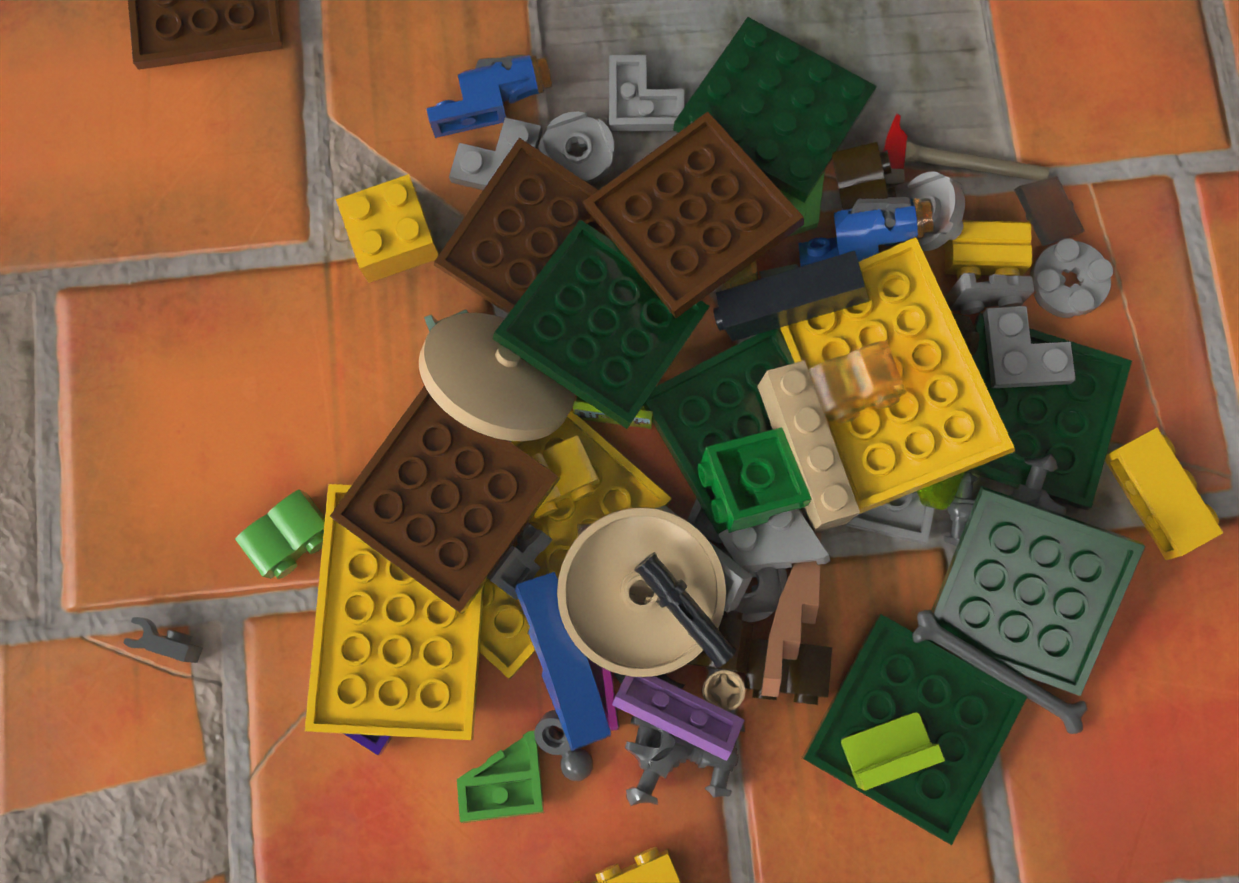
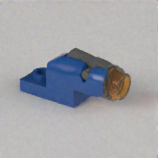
[426,55,552,138]
[798,197,934,267]

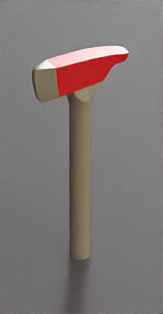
[882,113,1049,185]

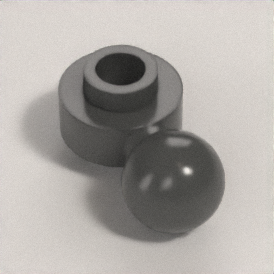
[534,710,593,781]

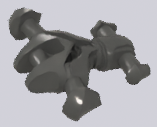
[944,454,1066,547]
[625,674,745,806]

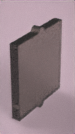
[1014,176,1085,246]

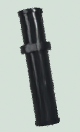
[634,552,737,668]

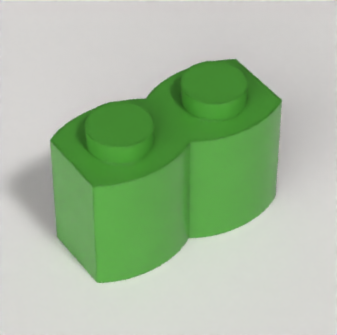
[235,489,325,579]

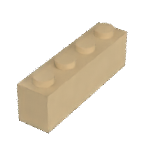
[758,360,860,533]

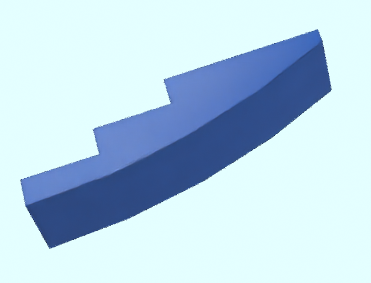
[515,572,611,751]

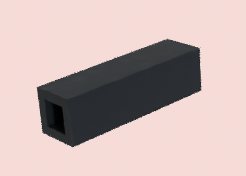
[713,251,869,342]

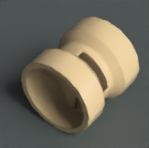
[702,670,746,711]

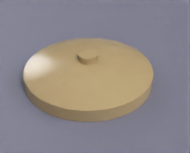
[419,313,575,441]
[557,508,726,677]

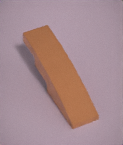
[761,532,821,697]

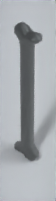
[912,610,1087,734]

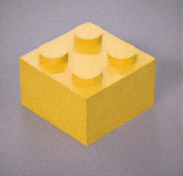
[336,174,439,283]

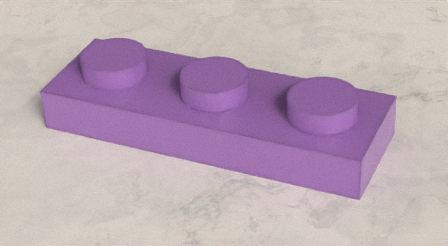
[612,676,744,761]

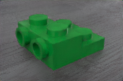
[698,427,812,533]

